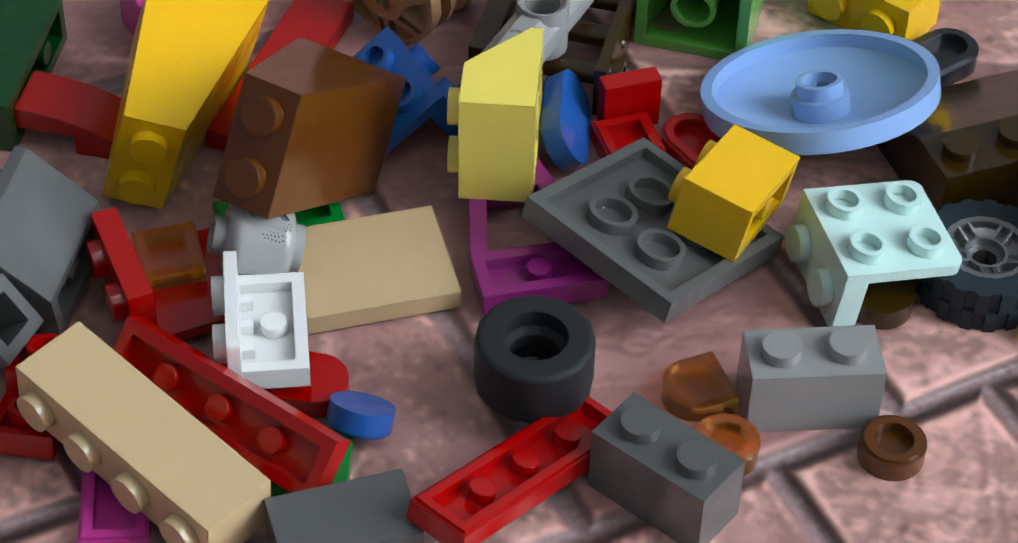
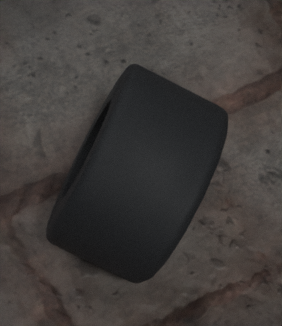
[473,295,596,423]

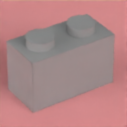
[736,325,887,433]

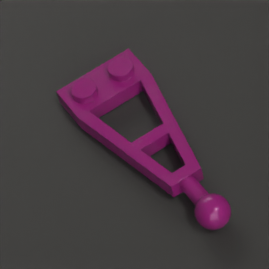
[457,82,609,316]

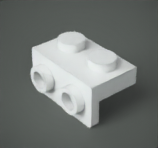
[211,251,311,389]

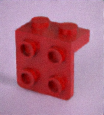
[85,207,225,340]

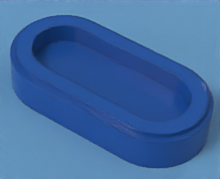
[540,69,591,171]

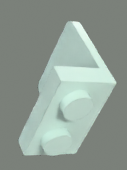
[785,180,962,326]

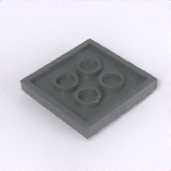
[521,137,784,323]

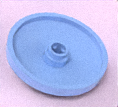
[700,29,941,155]

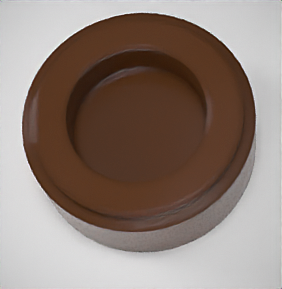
[857,415,927,481]

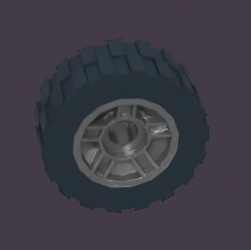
[915,199,1018,332]

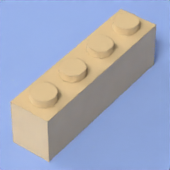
[15,321,271,543]

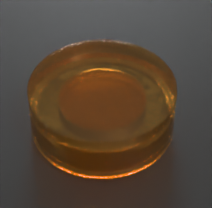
[695,414,761,477]

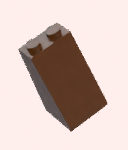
[213,38,407,219]

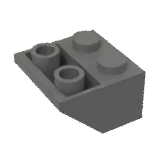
[0,145,101,335]

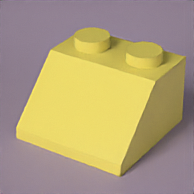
[447,27,544,202]

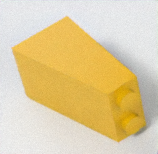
[102,0,269,209]

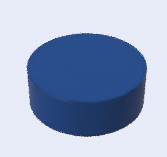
[325,391,396,440]

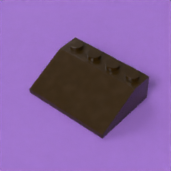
[876,70,1018,212]

